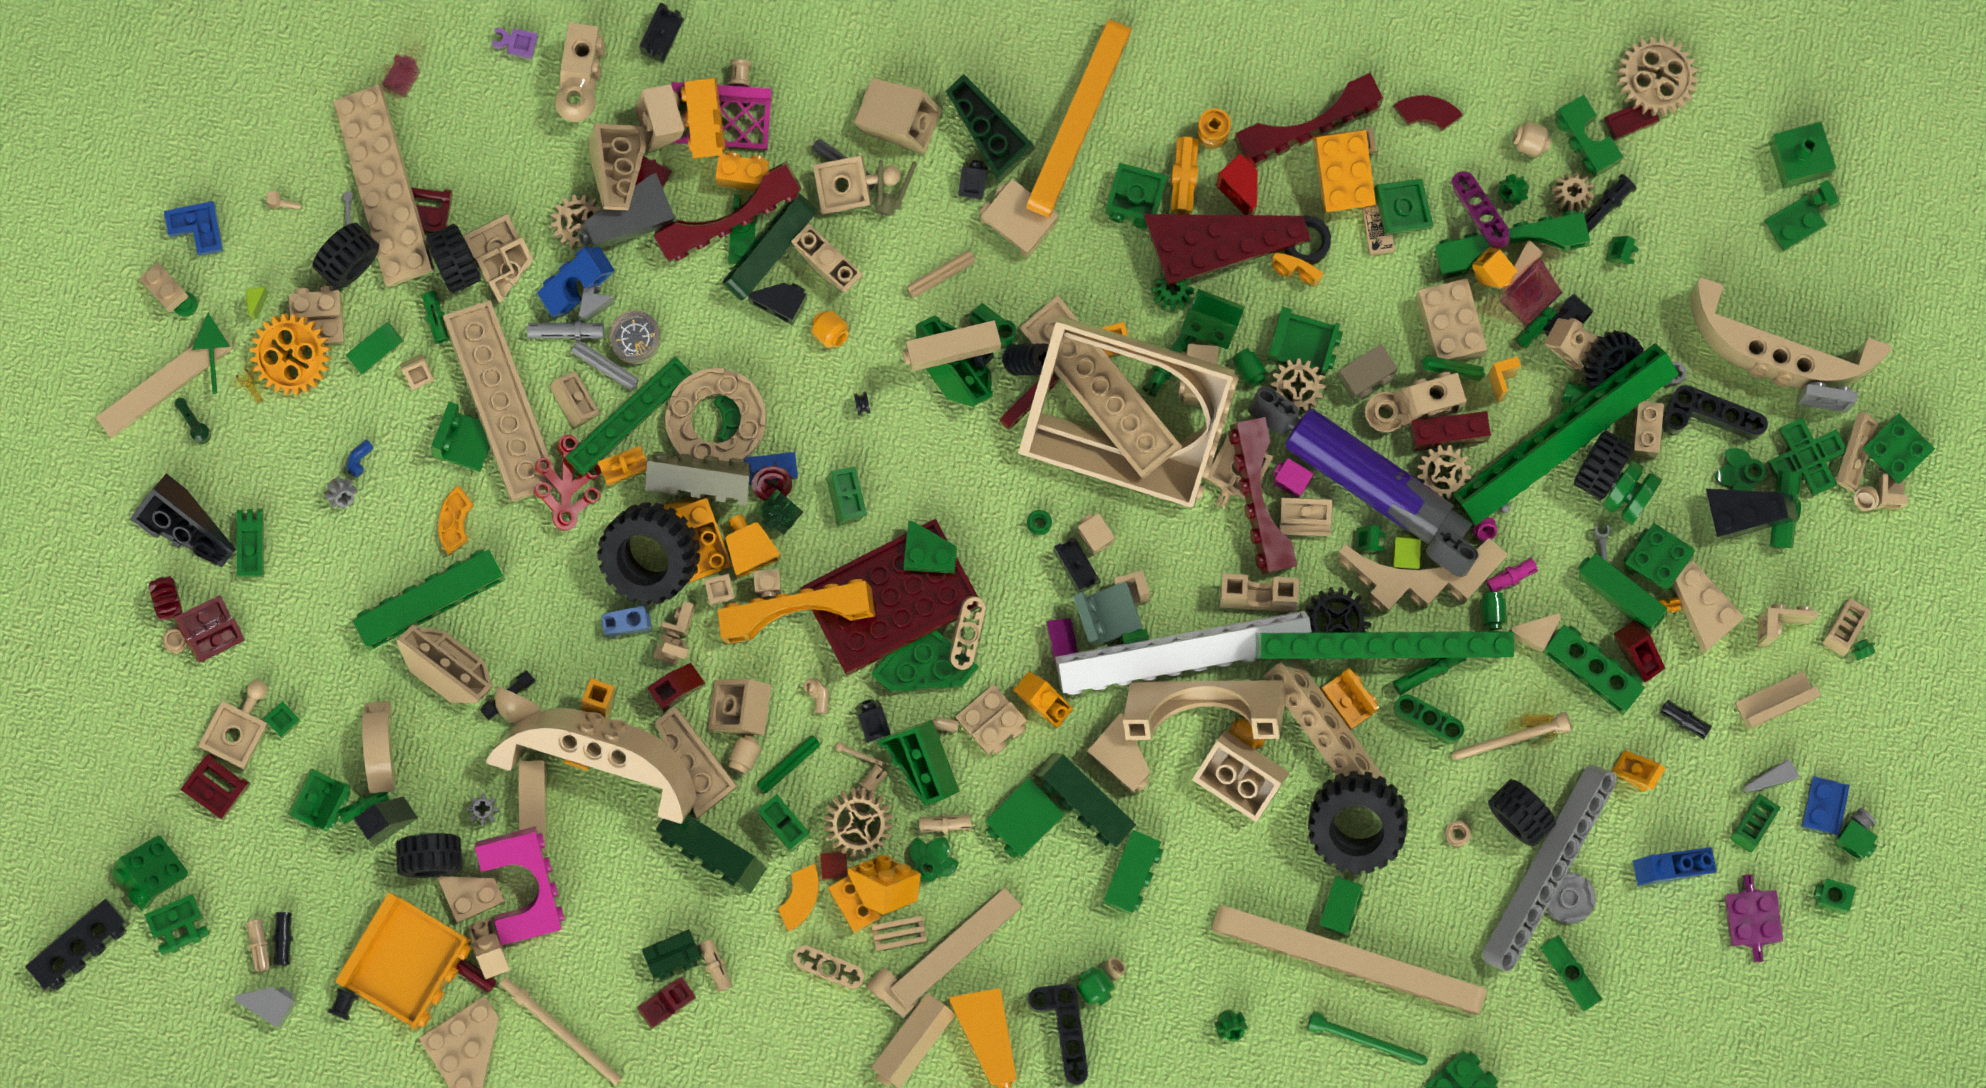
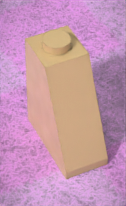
[1086,713,1150,795]

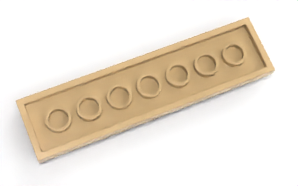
[334,84,435,287]
[1019,295,1182,479]
[443,300,555,503]

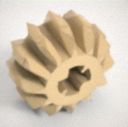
[1552,172,1595,213]

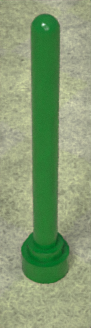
[1307,1011,1428,1065]

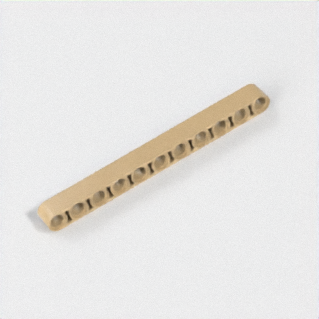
[1211,905,1488,1015]

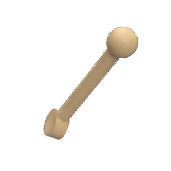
[835,742,885,768]

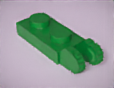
[728,194,756,264]

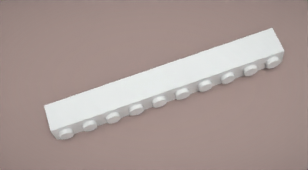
[1055,611,1311,695]

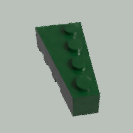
[946,74,1035,184]
[1033,753,1136,847]

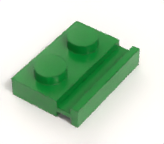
[1764,195,1827,252]

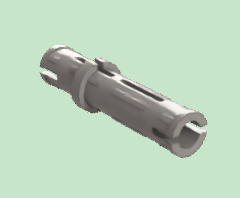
[527,321,604,341]

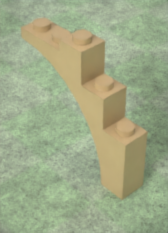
[1337,538,1508,614]

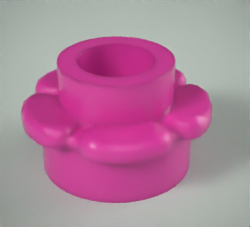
[1473,517,1497,541]

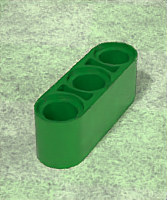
[1393,694,1464,744]

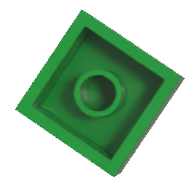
[1768,121,1836,189]

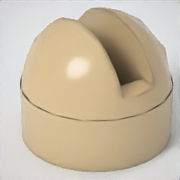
[1103,957,1126,980]

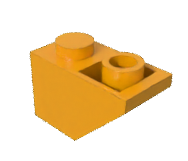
[1472,247,1518,288]
[1013,671,1073,728]

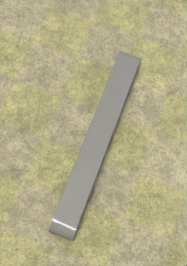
[1482,765,1617,972]

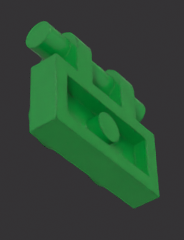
[144,894,210,955]

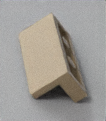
[1735,672,1821,730]

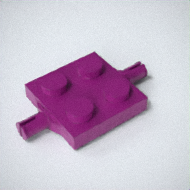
[1724,874,1783,963]

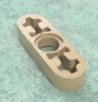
[949,596,986,670]
[793,946,865,990]

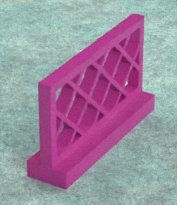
[671,82,772,150]

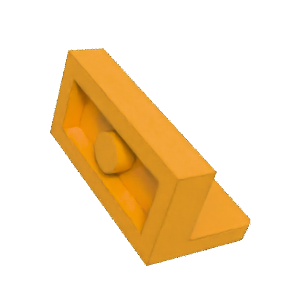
[1488,356,1521,402]

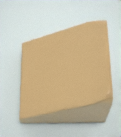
[400,354,435,390]

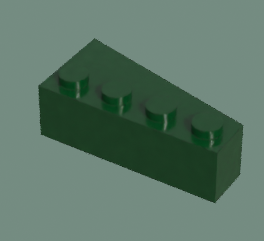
[655,815,767,894]

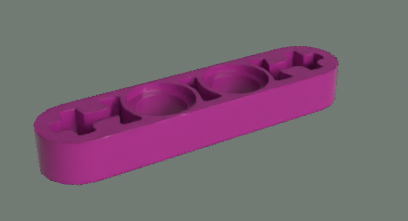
[1452,171,1510,249]

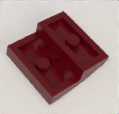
[173,595,245,662]

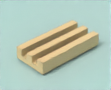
[872,916,927,952]

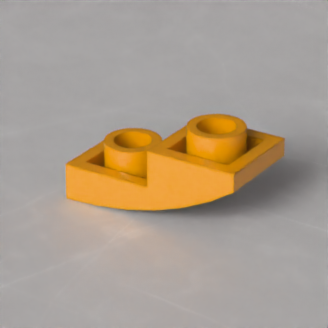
[1271,253,1324,287]

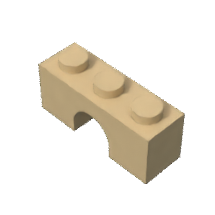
[1220,573,1299,613]

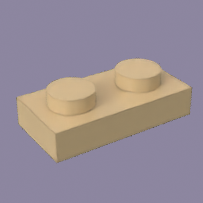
[139,262,189,313]

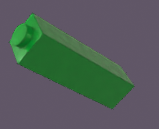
[1578,553,1668,634]

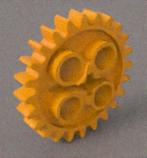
[250,313,332,395]

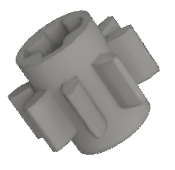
[324,476,358,509]
[467,793,500,827]

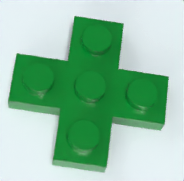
[1767,417,1847,497]

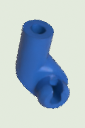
[346,440,374,477]

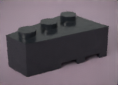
[1706,488,1798,539]

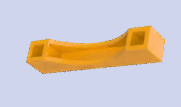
[718,579,875,644]

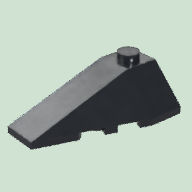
[130,473,236,567]

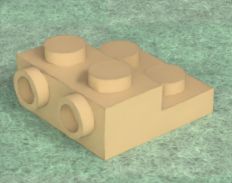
[289,286,345,347]
[955,684,1027,757]

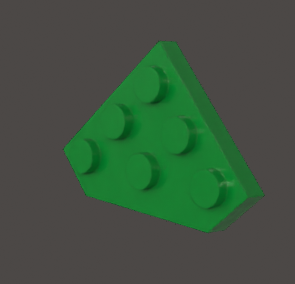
[871,630,979,692]

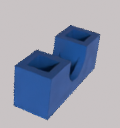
[537,246,615,317]

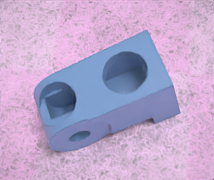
[601,605,652,637]

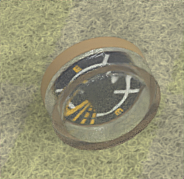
[609,310,661,364]

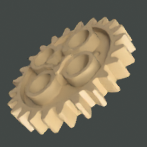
[1617,36,1699,117]

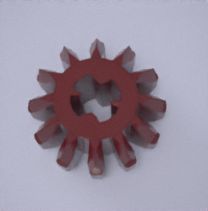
[149,576,183,620]

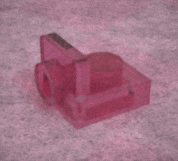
[383,54,420,98]

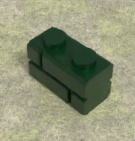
[641,929,702,982]

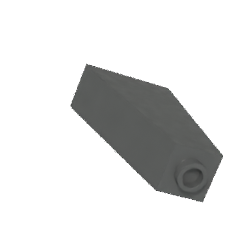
[578,173,675,248]

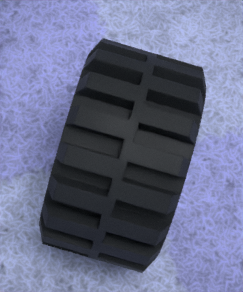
[312,223,379,289]
[426,224,481,293]
[1574,430,1633,500]
[1488,779,1556,847]
[396,833,463,878]

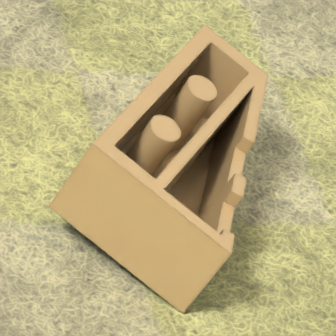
[1672,561,1745,655]

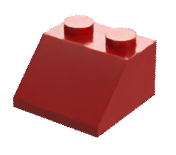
[1216,153,1258,215]

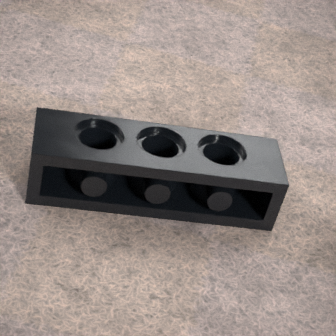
[25,898,130,992]

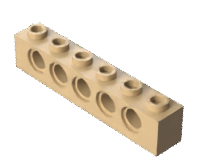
[1264,659,1385,778]

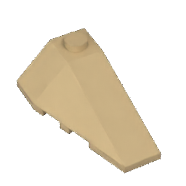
[588,124,646,210]

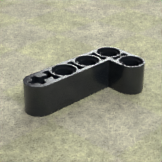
[1662,385,1768,440]
[1028,984,1088,1086]

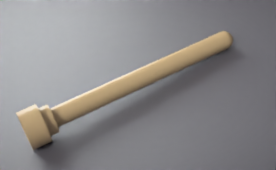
[1451,712,1572,760]

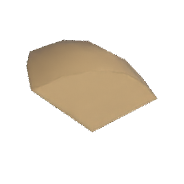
[495,687,541,724]

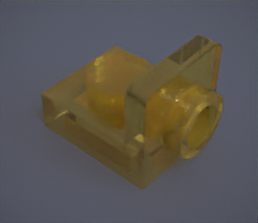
[1520,714,1558,743]

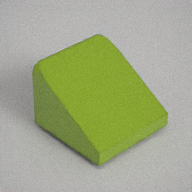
[245,287,268,319]

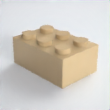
[1416,278,1487,362]
[1192,730,1289,822]

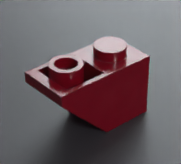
[647,663,706,713]

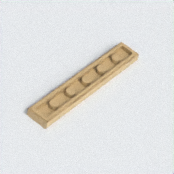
[95,327,234,439]
[890,888,1022,1009]

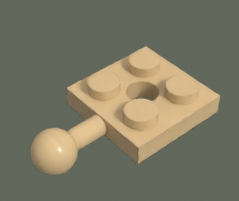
[813,156,901,214]
[198,680,269,770]

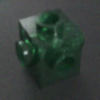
[757,489,803,535]

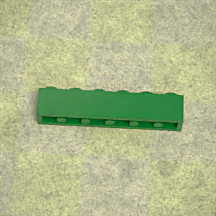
[353,549,505,651]

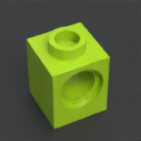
[1392,534,1421,570]

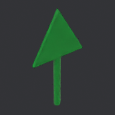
[192,313,230,394]

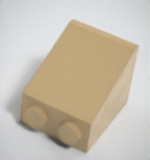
[854,78,942,155]

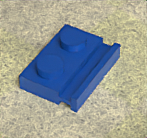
[1801,776,1850,836]

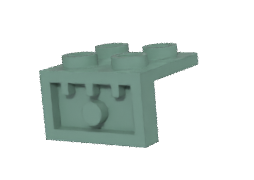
[1073,582,1143,647]

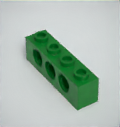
[1543,625,1645,715]

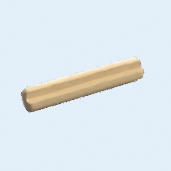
[907,250,975,298]

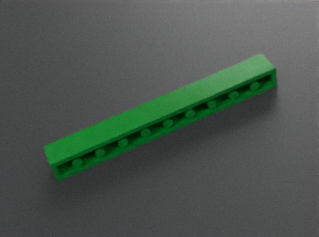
[1452,343,1679,526]
[1256,631,1514,659]

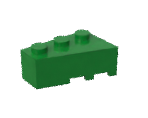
[877,720,960,806]

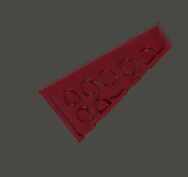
[1143,214,1311,286]

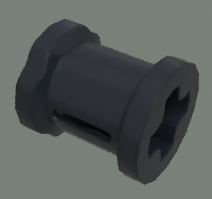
[327,988,358,1021]

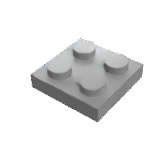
[1797,382,1858,413]

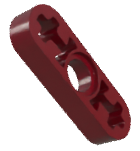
[999,373,1059,430]

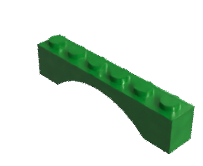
[1435,210,1590,279]

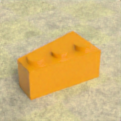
[681,77,726,159]

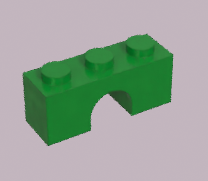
[1555,94,1623,178]

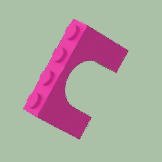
[475,826,565,945]

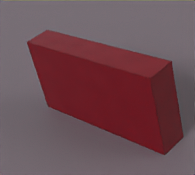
[1604,105,1660,141]

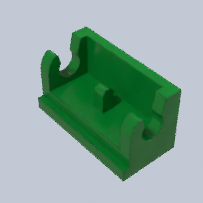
[826,466,867,526]
[1319,876,1365,938]

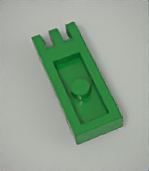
[237,509,264,578]

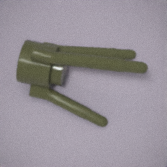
[874,160,917,215]

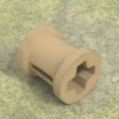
[728,59,752,87]

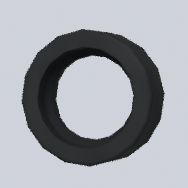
[1284,216,1331,265]

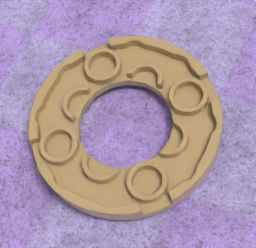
[665,368,767,461]

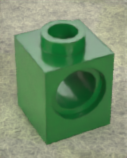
[1833,820,1878,861]
[1813,878,1856,914]

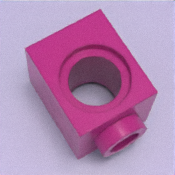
[1272,458,1314,498]

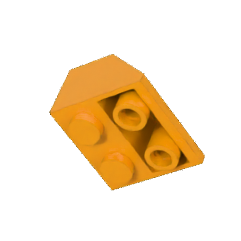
[848,855,921,915]

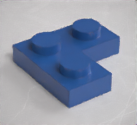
[164,201,224,256]

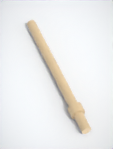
[499,977,622,1086]

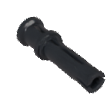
[1584,174,1637,233]

